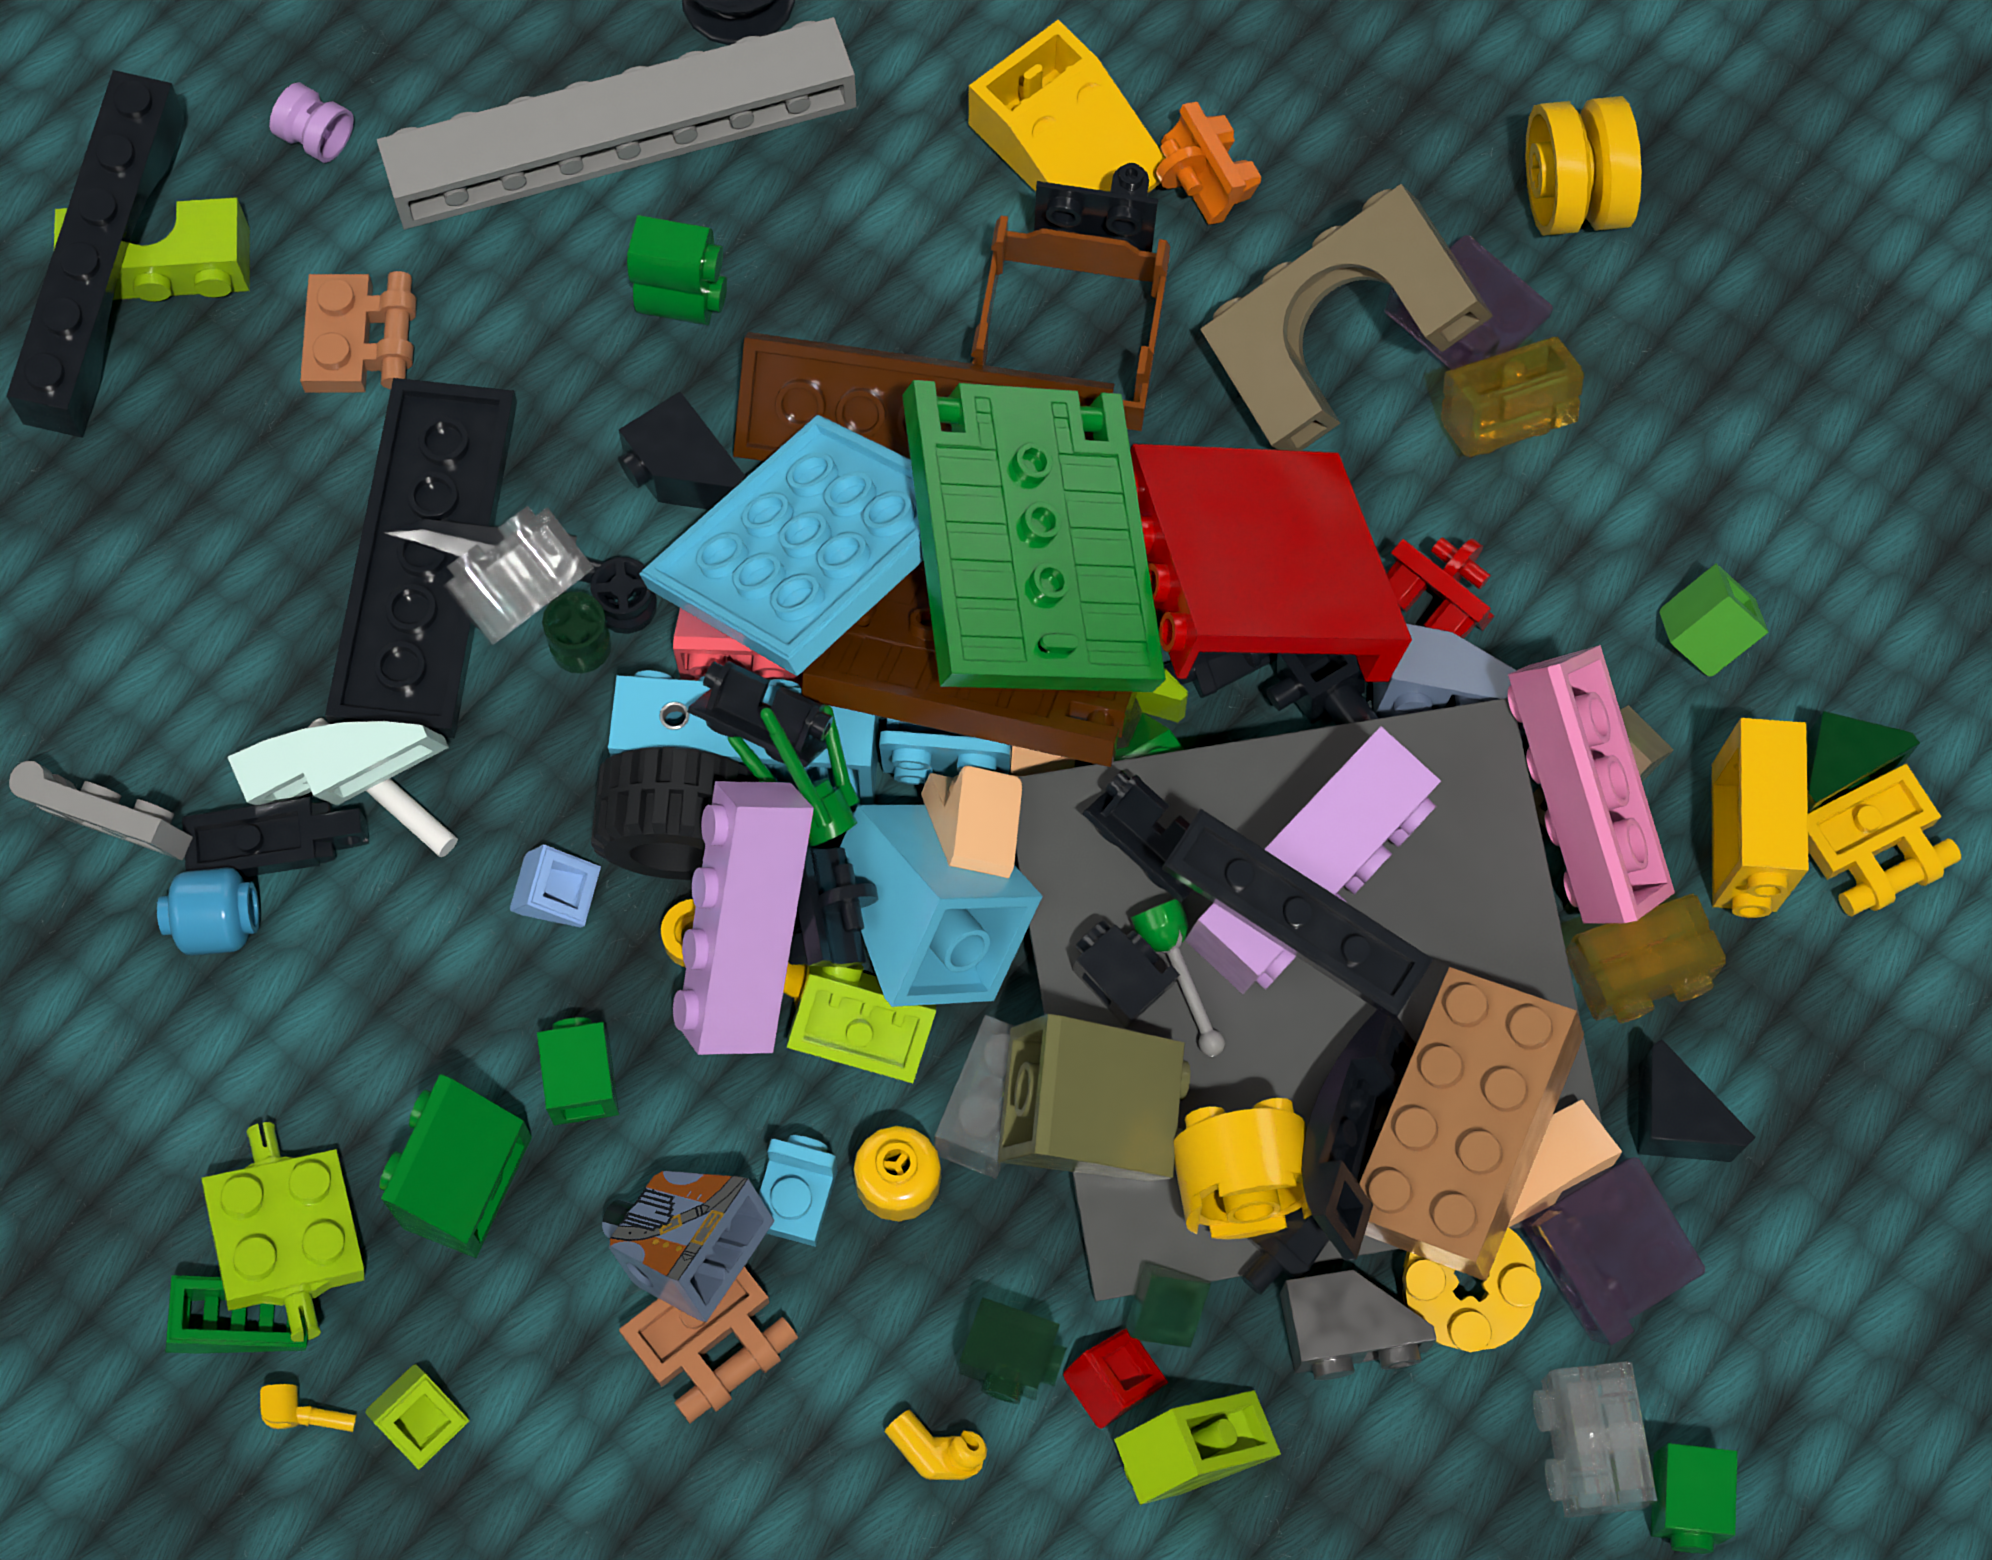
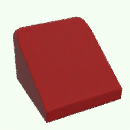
[1063,1326,1168,1428]

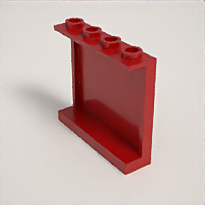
[1130,444,1412,682]

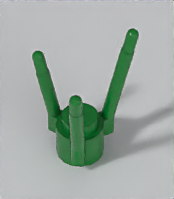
[728,705,860,846]

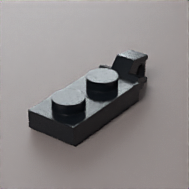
[182,797,369,878]

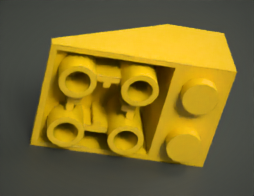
[968,20,1165,192]

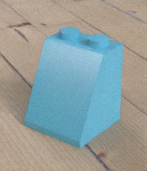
[840,805,1043,1007]

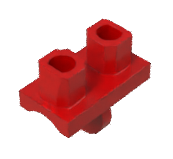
[1387,537,1494,638]

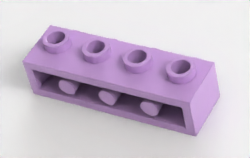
[673,781,814,1055]

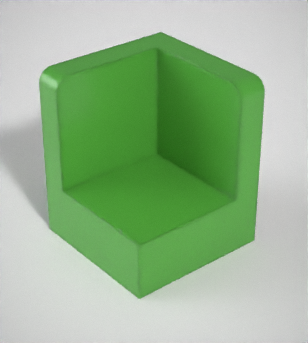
[1660,563,1769,676]

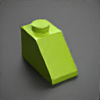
[1114,1390,1281,1505]

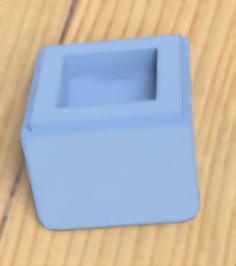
[510,845,601,928]

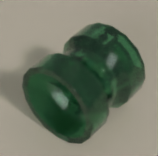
[542,591,612,674]

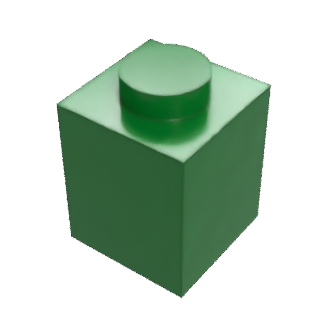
[537,1017,619,1126]
[1651,1443,1737,1554]

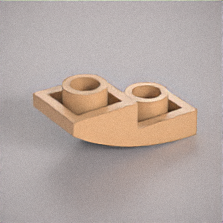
[1508,1099,1622,1228]

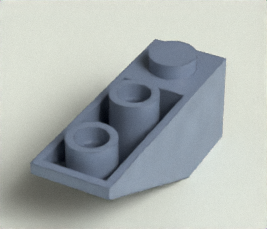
[1373,624,1530,748]

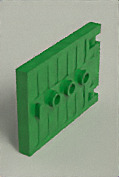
[902,380,1166,692]

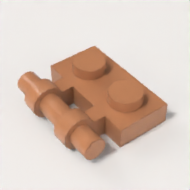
[300,271,417,393]
[619,1267,798,1424]

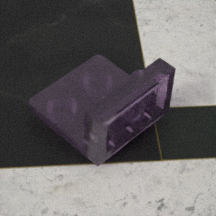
[1385,235,1553,388]
[1522,1157,1705,1346]

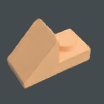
[921,766,1022,878]

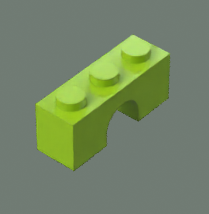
[54,198,250,301]

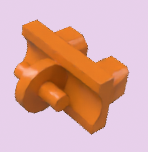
[1156,102,1261,225]

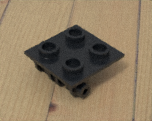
[1034,163,1158,252]

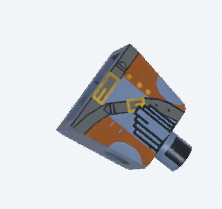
[602,1171,774,1322]

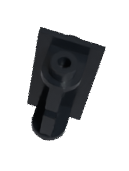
[687,661,833,768]
[1082,770,1194,903]

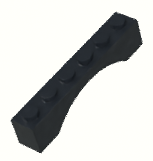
[6,70,185,438]

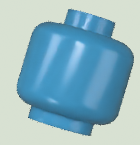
[157,867,259,956]

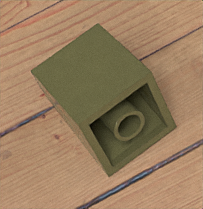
[997,1014,1190,1182]

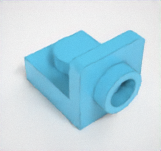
[759,1135,838,1247]

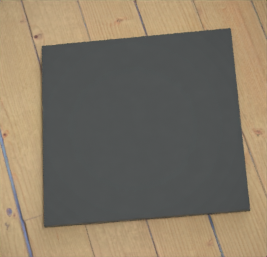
[1016,698,1620,1302]

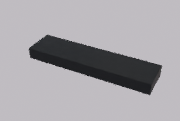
[1162,809,1434,1020]

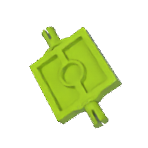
[201,1122,364,1342]

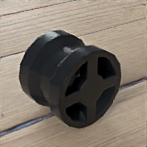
[590,557,657,634]

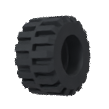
[591,747,759,880]

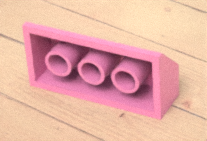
[1508,645,1675,923]

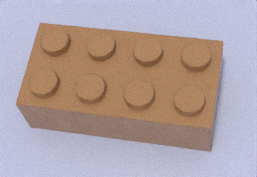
[1359,967,1584,1281]

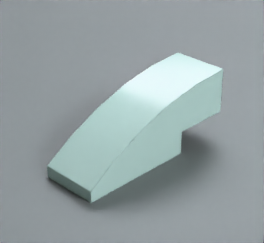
[228,721,449,806]

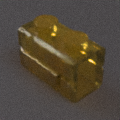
[1441,337,1584,458]
[1566,893,1726,1023]

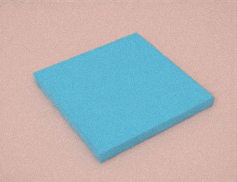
[639,415,924,676]

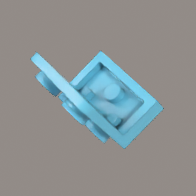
[879,718,1012,785]

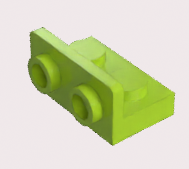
[787,965,937,1084]

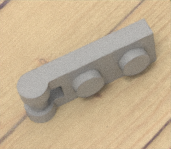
[9,761,193,861]

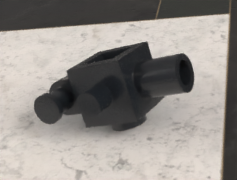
[1242,653,1379,726]

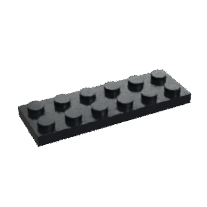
[325,378,517,739]

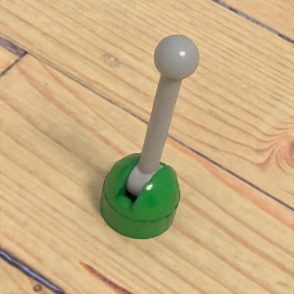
[1130,899,1225,1056]

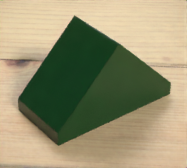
[1806,711,1920,813]

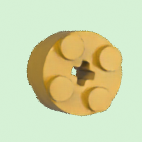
[1174,1098,1312,1239]

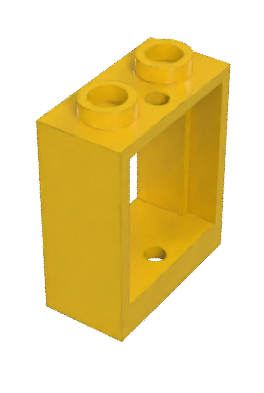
[1711,718,1809,918]

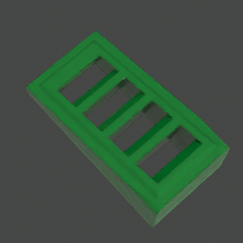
[165,1275,307,1354]

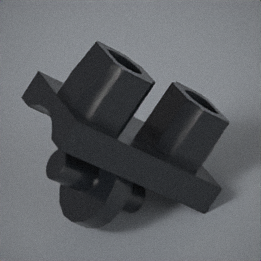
[788,845,879,968]

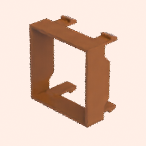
[971,215,1170,431]

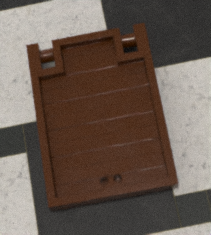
[802,560,1159,767]

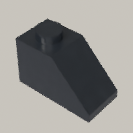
[618,391,747,510]

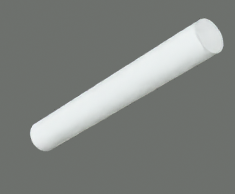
[308,718,458,857]

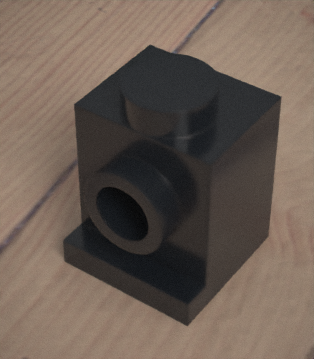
[1072,920,1180,1028]

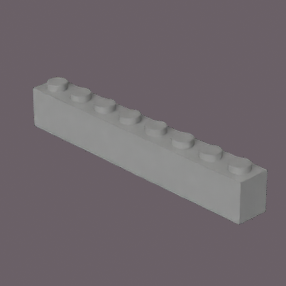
[377,17,856,230]

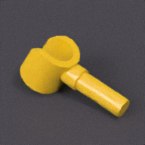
[260,1384,357,1432]

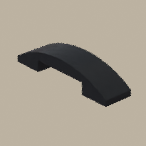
[1302,1009,1417,1261]

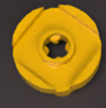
[1402,1228,1541,1352]

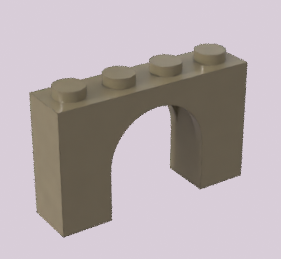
[1200,184,1493,451]

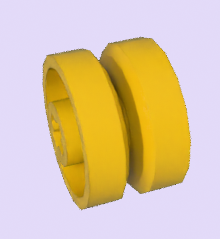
[1525,96,1642,236]

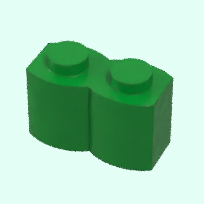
[627,215,727,326]

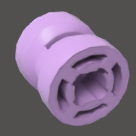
[269,82,354,163]

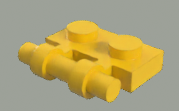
[1808,764,1961,917]

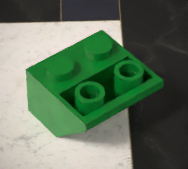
[379,1074,532,1258]

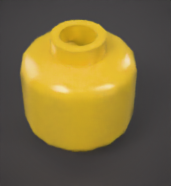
[853,1126,941,1222]

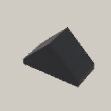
[1638,1039,1756,1162]

